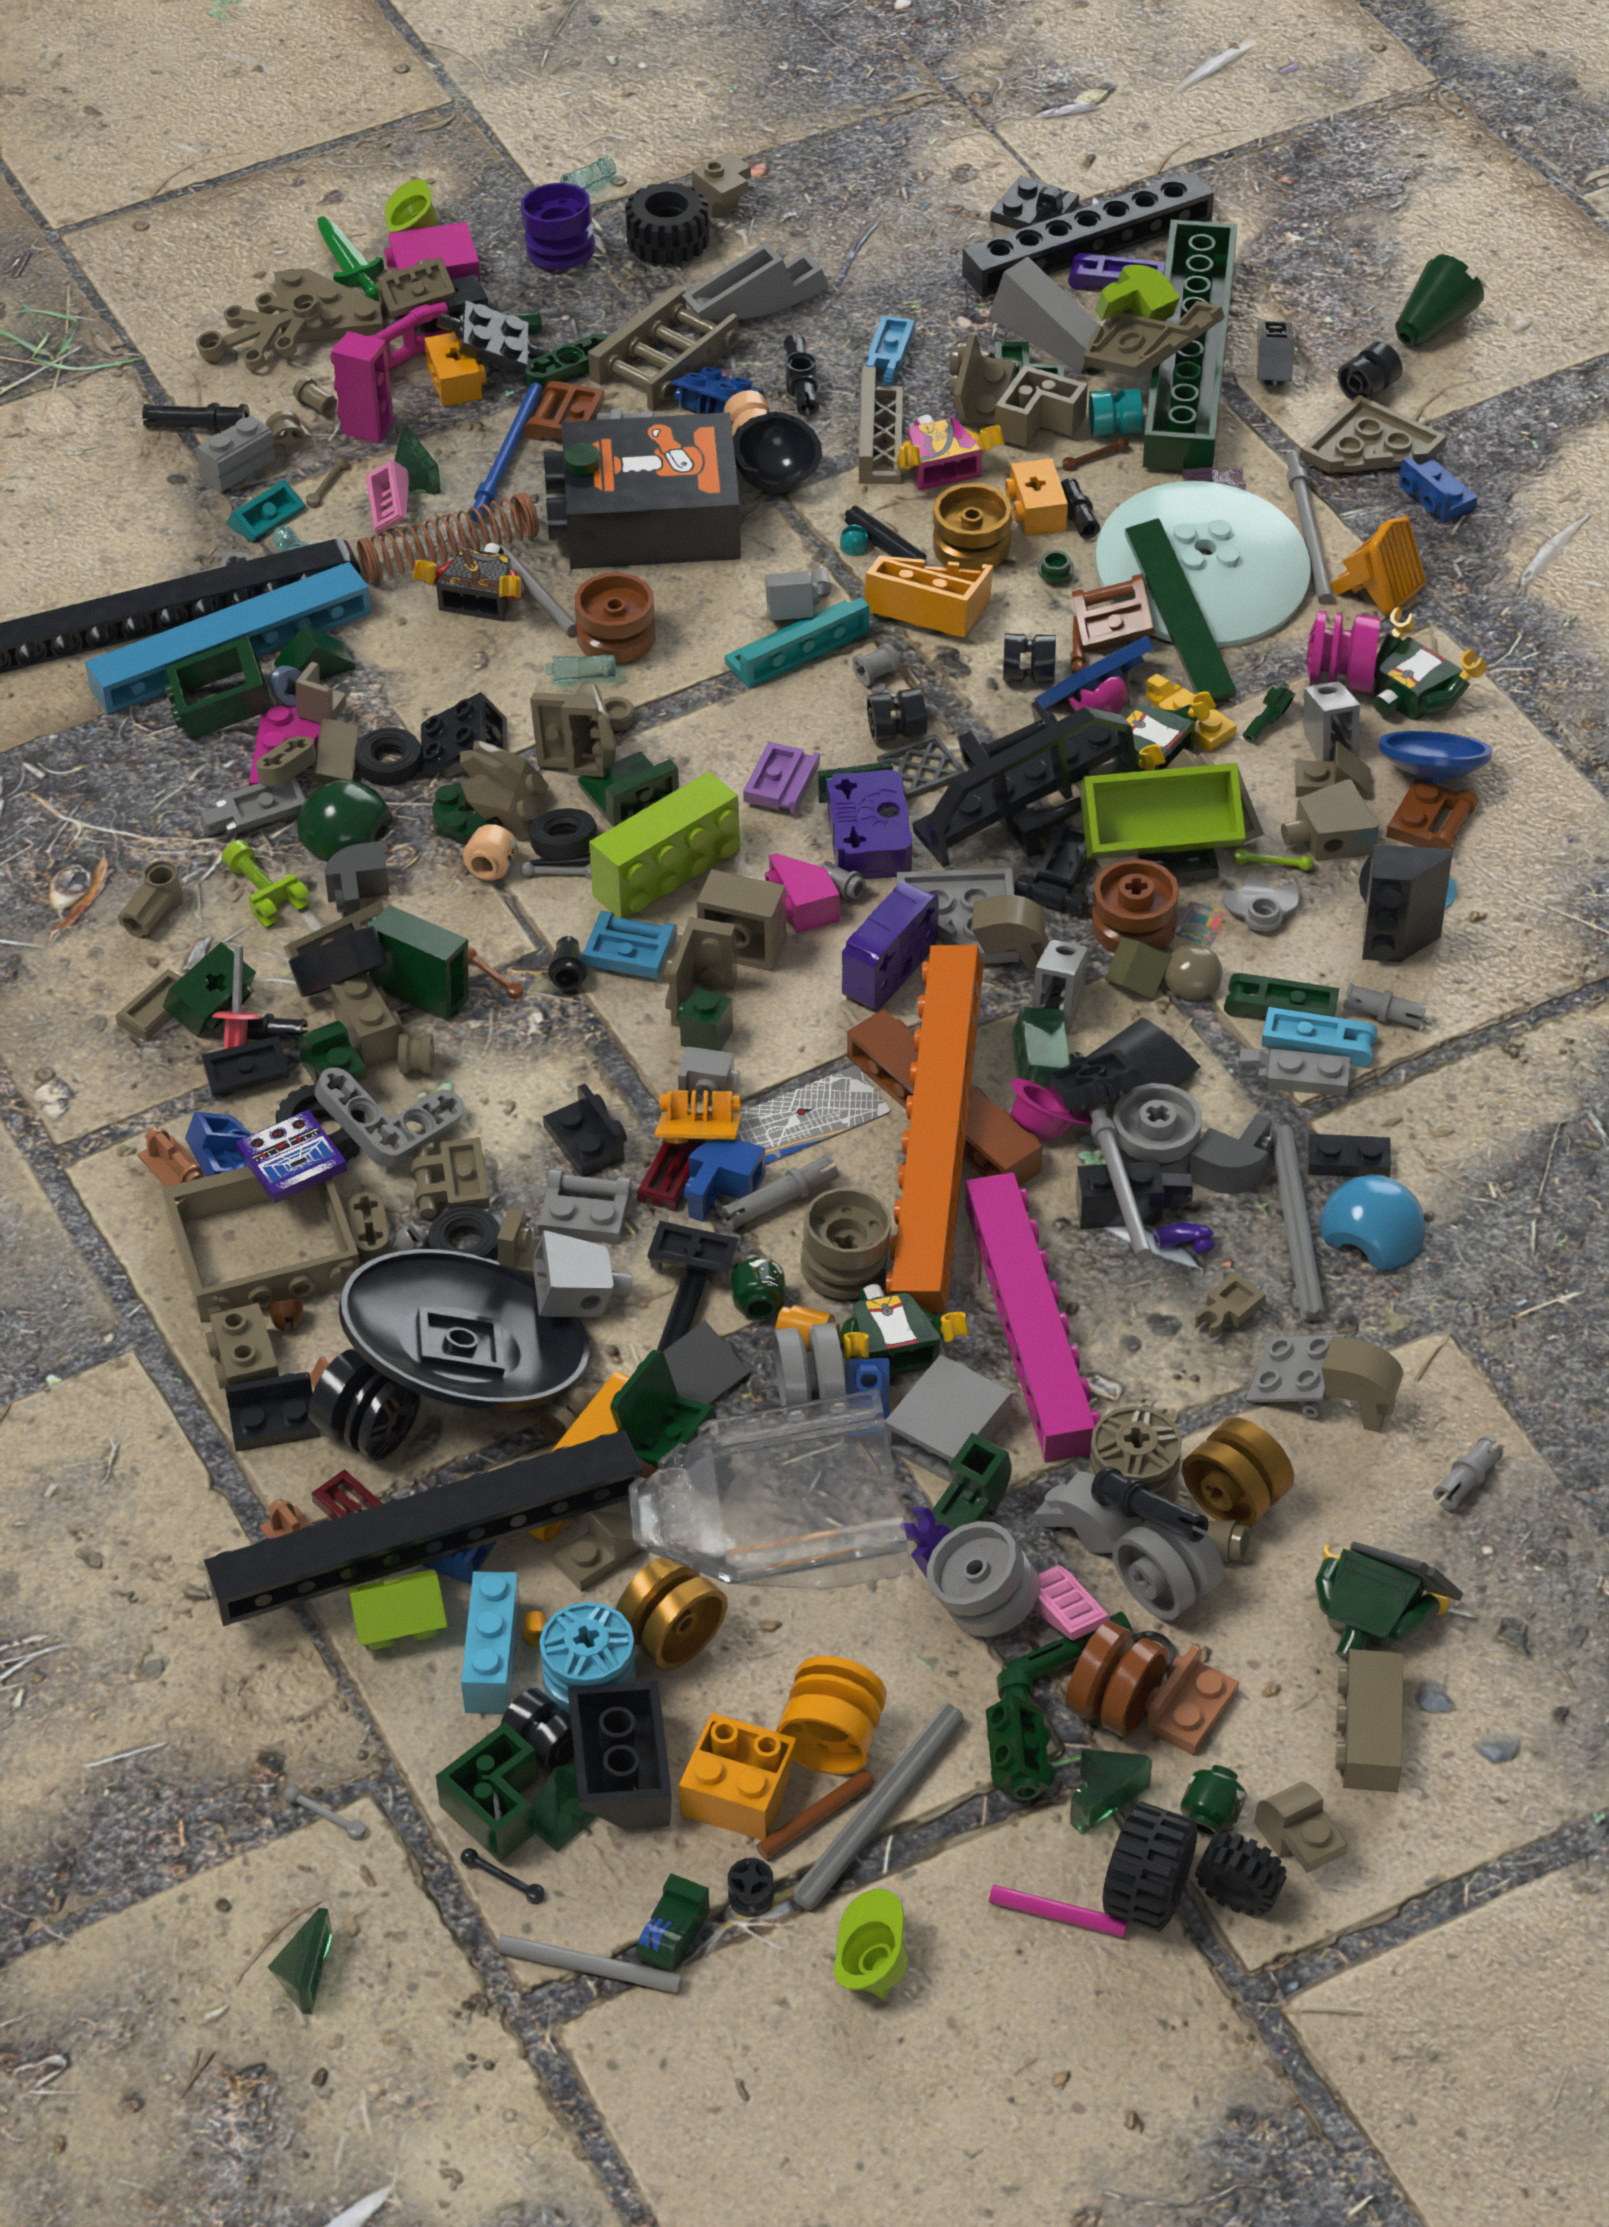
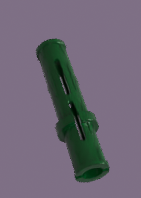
[1002,1611,1133,1681]

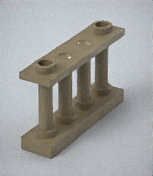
[588,285,740,411]

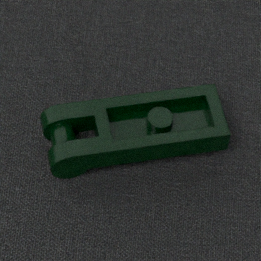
[1224,973,1340,1017]

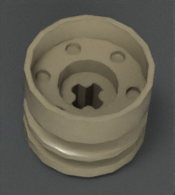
[800,1188,892,1299]
[1089,1406,1182,1522]

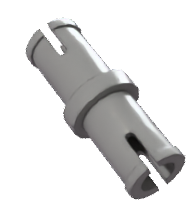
[1343,983,1427,1029]
[1433,1436,1503,1509]

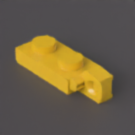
[1145,674,1237,752]

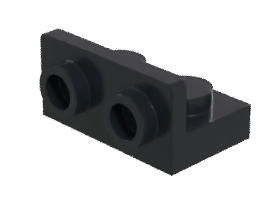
[543,1083,627,1177]
[225,1372,320,1452]

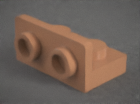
[1145,1644,1239,1756]

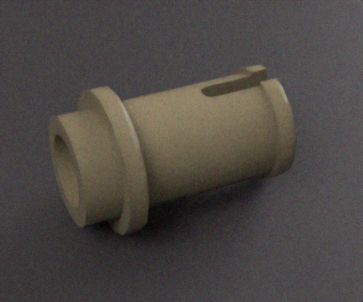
[293,378,337,416]

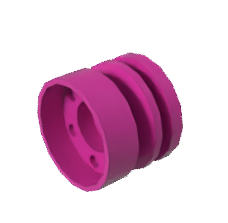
[1306,611,1381,693]

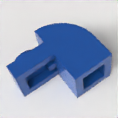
[684,1139,766,1222]

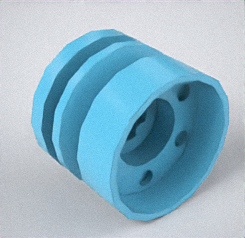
[539,1602,637,1714]

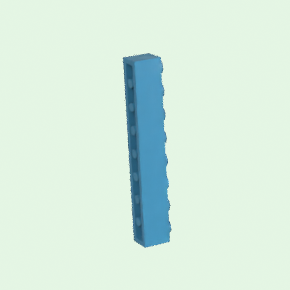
[85,562,371,715]

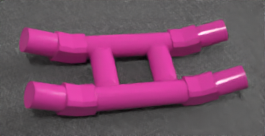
[369,302,449,371]

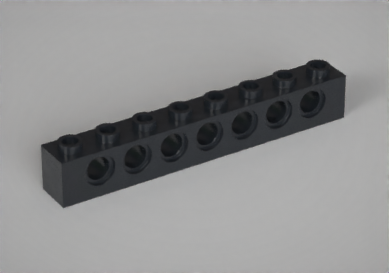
[962,171,1214,297]

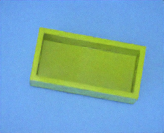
[1079,763,1246,860]
[589,771,740,919]

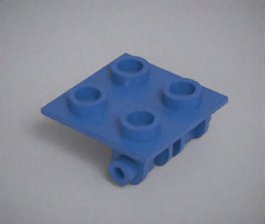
[672,367,763,414]

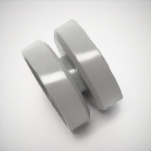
[1113,1083,1202,1174]
[773,1322,847,1423]
[1112,1519,1224,1620]
[927,1521,1040,1637]

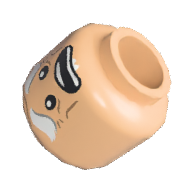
[463,824,518,881]

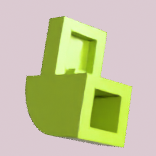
[1095,265,1180,321]

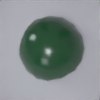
[296,780,393,859]

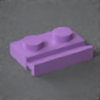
[743,742,820,814]

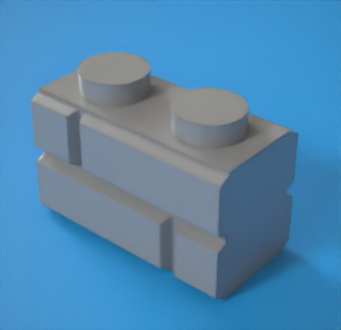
[196,416,276,492]

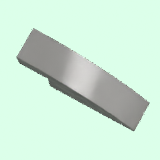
[682,241,829,320]

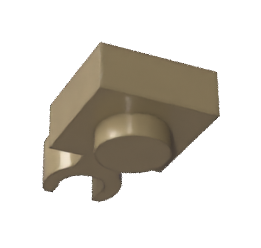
[1194,1271,1266,1339]

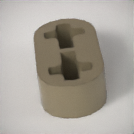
[256,736,317,786]
[347,1192,391,1263]

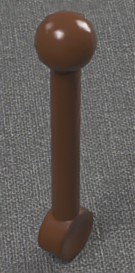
[1063,437,1128,471]

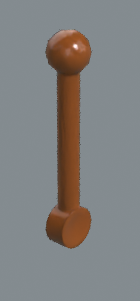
[468,948,523,999]

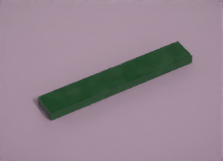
[1125,518,1236,703]

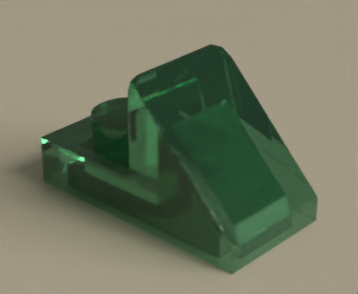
[1070,1749,1152,1835]

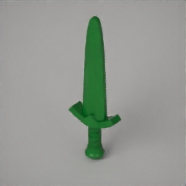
[317,216,385,302]

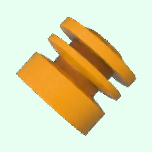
[776,1656,887,1775]

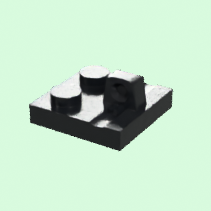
[990,175,1079,230]

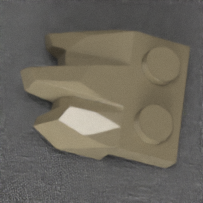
[460,741,549,841]

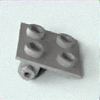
[1246,1335,1347,1418]

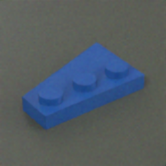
[1034,636,1154,710]

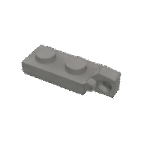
[200,777,306,836]
[1238,1048,1351,1097]

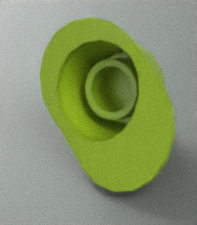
[385,179,438,233]
[834,1889,908,1999]

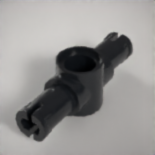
[784,335,819,415]

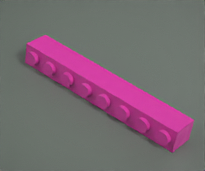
[965,1172,1100,1462]

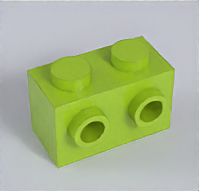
[347,1568,448,1650]

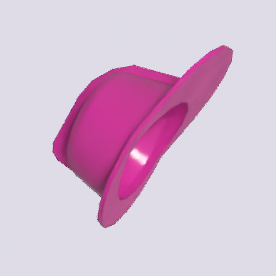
[1010,1078,1093,1140]

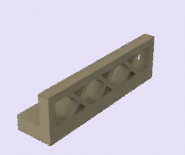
[859,367,903,484]

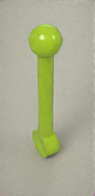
[1234,849,1314,871]

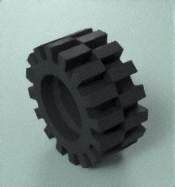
[1195,1833,1287,1916]

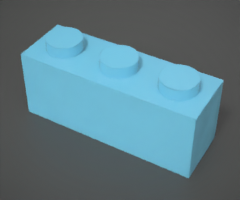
[461,1572,520,1714]

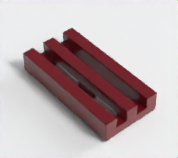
[637,1140,703,1212]
[311,1469,383,1520]

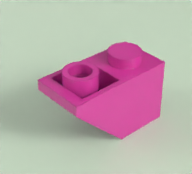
[765,853,840,933]

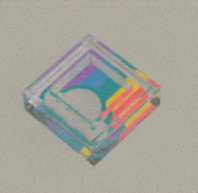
[1175,901,1226,947]

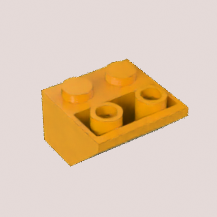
[679,1712,797,1840]

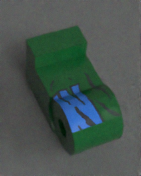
[635,1873,710,1972]

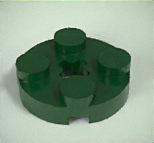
[432,782,505,845]

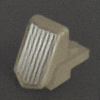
[530,683,616,777]

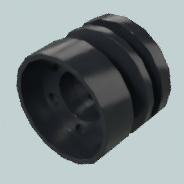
[308,1349,421,1461]

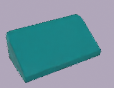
[226,479,306,542]

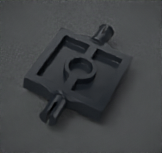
[436,300,550,374]
[1043,1049,1142,1110]

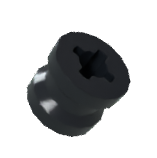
[727,1858,774,1917]

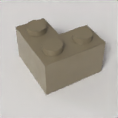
[995,365,1088,447]

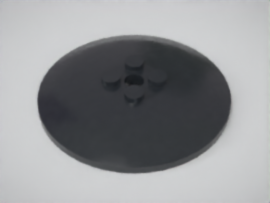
[339,1249,589,1410]

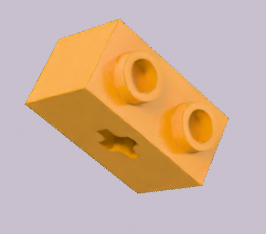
[424,332,487,407]
[1005,458,1068,536]

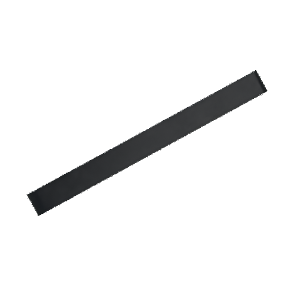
[0,538,361,673]

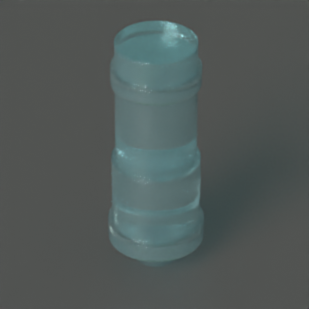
[560,156,616,190]
[546,654,615,682]

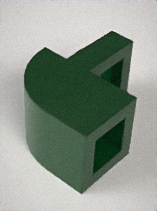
[298,1021,367,1090]
[932,1432,1012,1532]

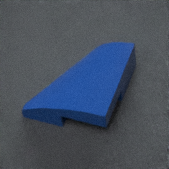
[185,1112,253,1177]

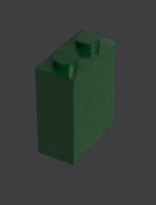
[367,905,469,1020]

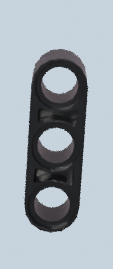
[288,926,388,998]

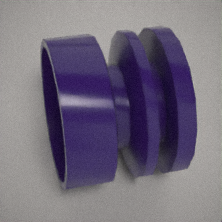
[521,182,596,270]

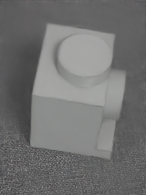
[678,1046,740,1101]

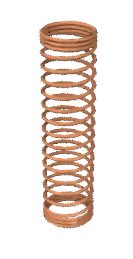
[357,492,539,583]

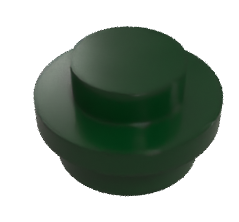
[1038,550,1074,583]

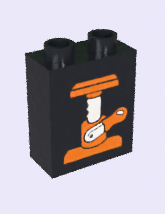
[544,412,741,569]

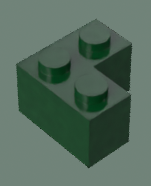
[436,1722,538,1862]

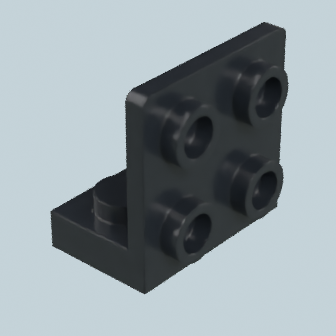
[421,692,508,778]

